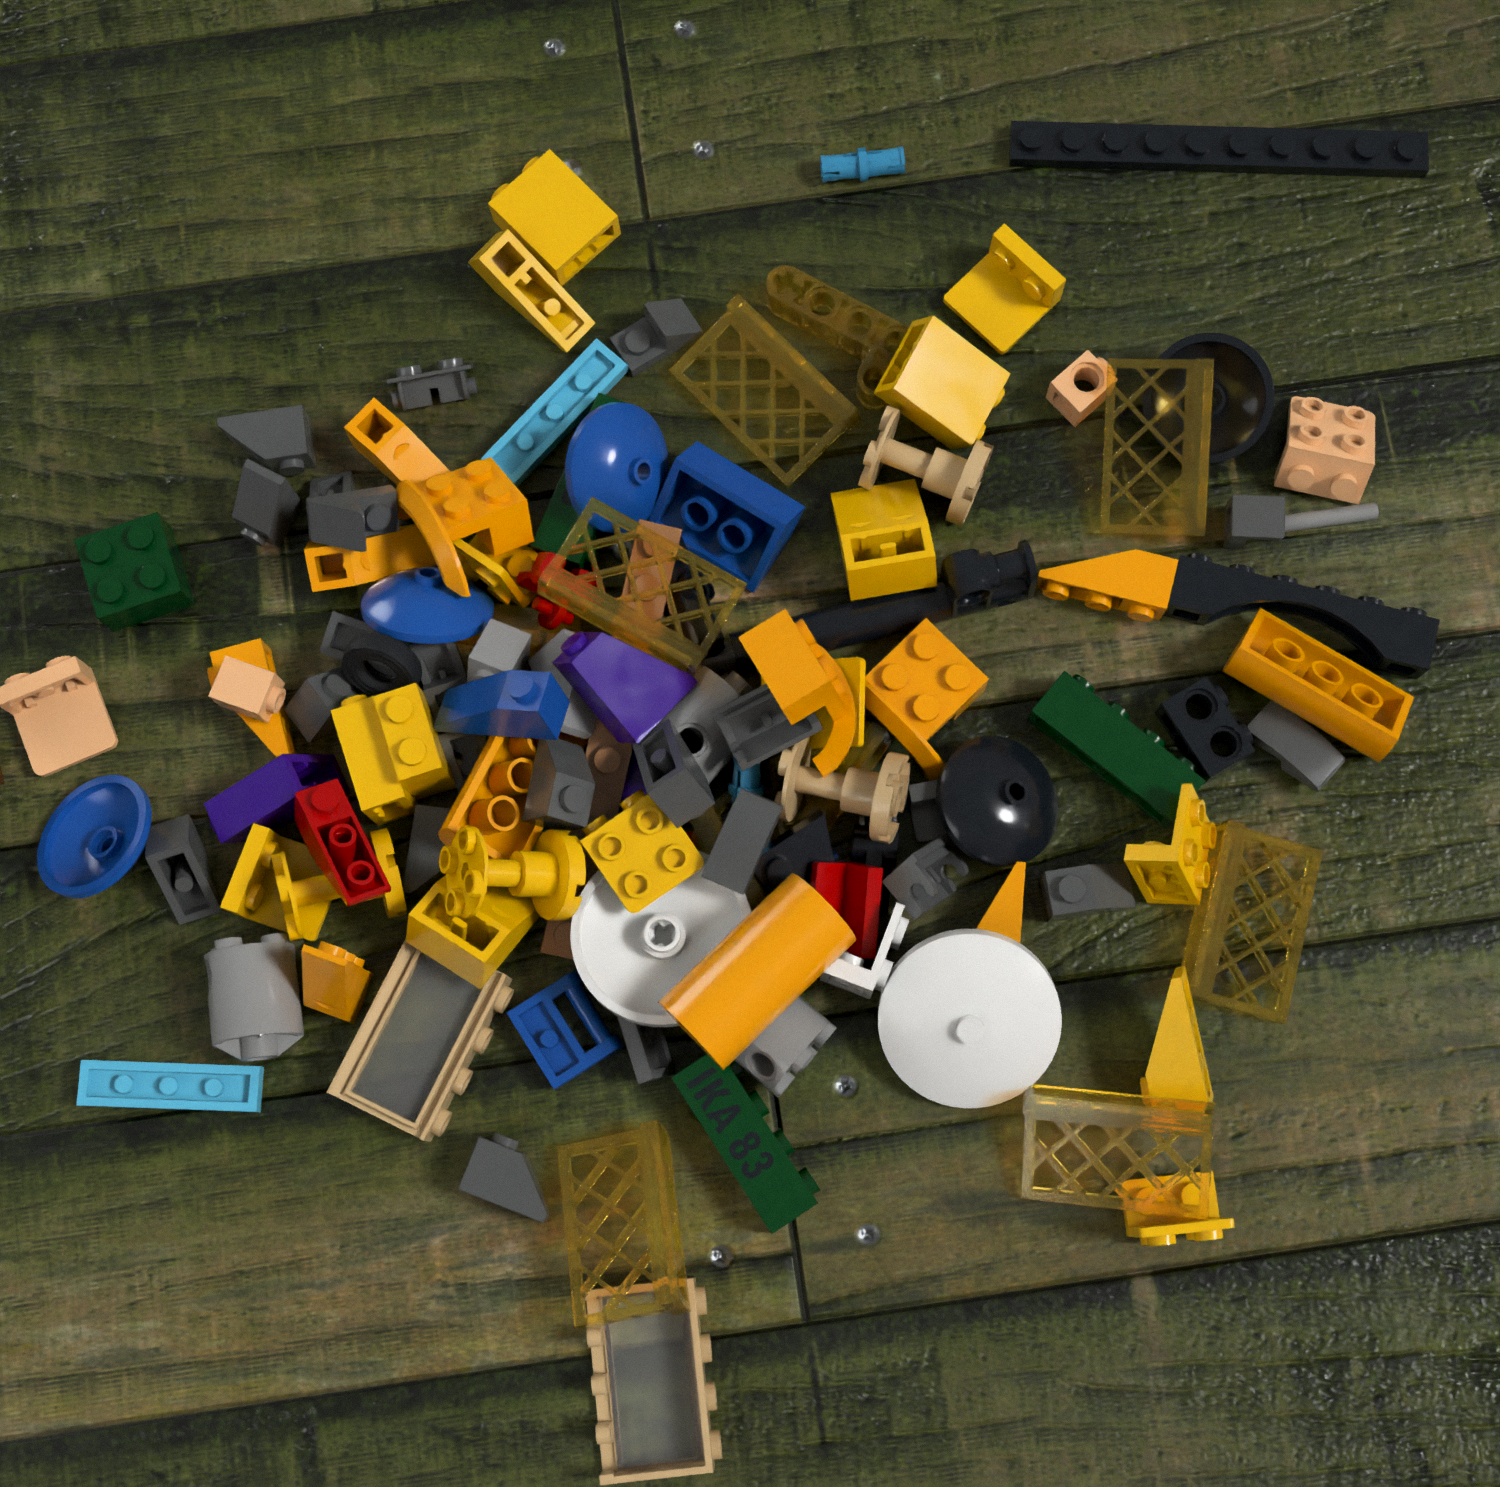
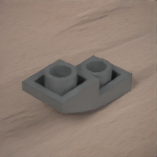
[1247,700,1345,793]
[701,788,784,895]

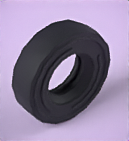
[341,632,422,697]

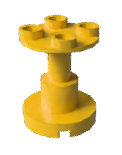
[439,825,586,921]
[271,828,406,941]

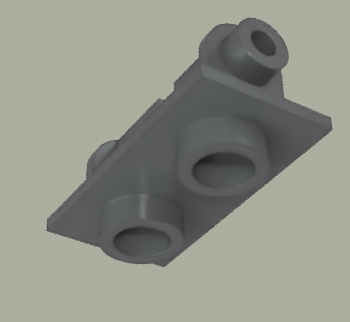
[387,357,478,411]

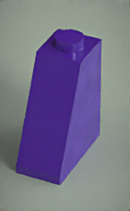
[552,631,698,744]
[204,754,351,843]

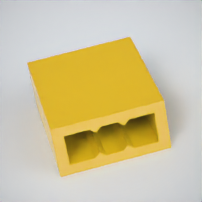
[488,149,621,286]
[874,315,1010,450]
[373,683,457,800]
[330,695,418,826]

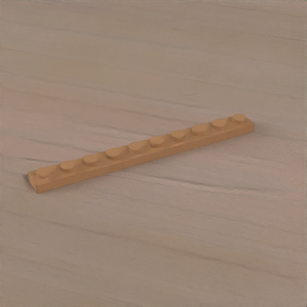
[540,519,682,959]

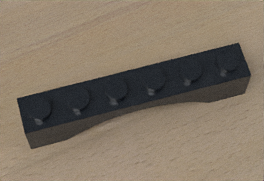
[1163,553,1440,680]

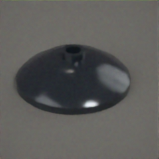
[1143,333,1275,464]
[936,736,1058,867]

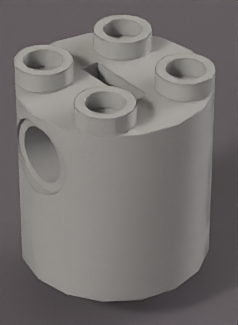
[653,665,754,784]
[204,933,304,1062]
[735,996,837,1098]

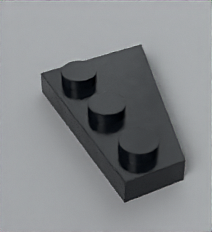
[754,810,834,896]

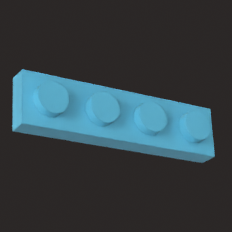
[481,338,629,487]
[76,1060,264,1113]

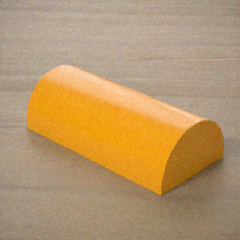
[1222,607,1414,763]
[438,732,589,859]
[658,873,856,1070]

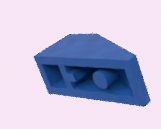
[433,670,570,740]

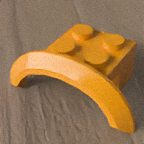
[396,457,534,597]
[738,608,857,778]
[865,618,989,781]

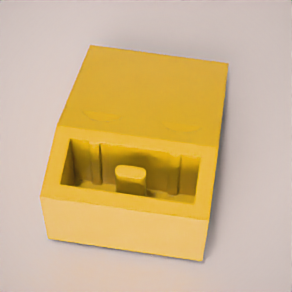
[830,479,937,601]
[406,875,540,989]

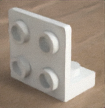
[820,902,910,999]

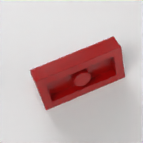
[810,861,883,959]

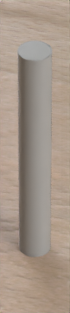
[1285,502,1379,532]

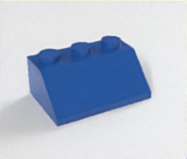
[648,441,805,593]

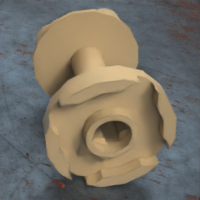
[858,406,994,526]
[774,737,910,844]

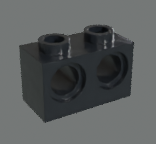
[1154,676,1255,786]

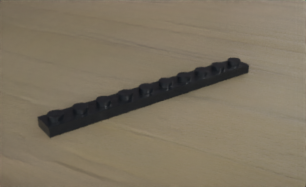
[1009,121,1429,178]

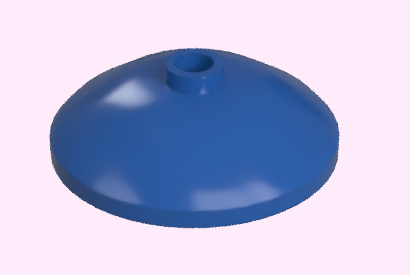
[565,402,669,534]
[361,567,494,644]
[37,775,152,899]

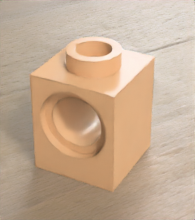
[1046,350,1118,427]
[208,655,286,723]

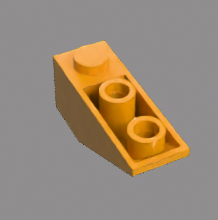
[344,398,451,485]
[304,524,437,592]
[1036,549,1179,622]
[301,941,374,1024]

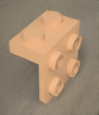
[1274,396,1375,504]
[0,656,118,777]

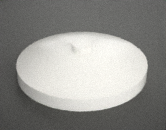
[570,850,751,1027]
[878,929,1062,1108]

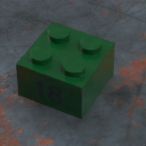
[74,512,195,632]

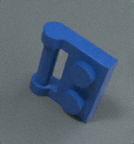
[507,970,624,1090]

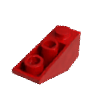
[295,778,391,907]

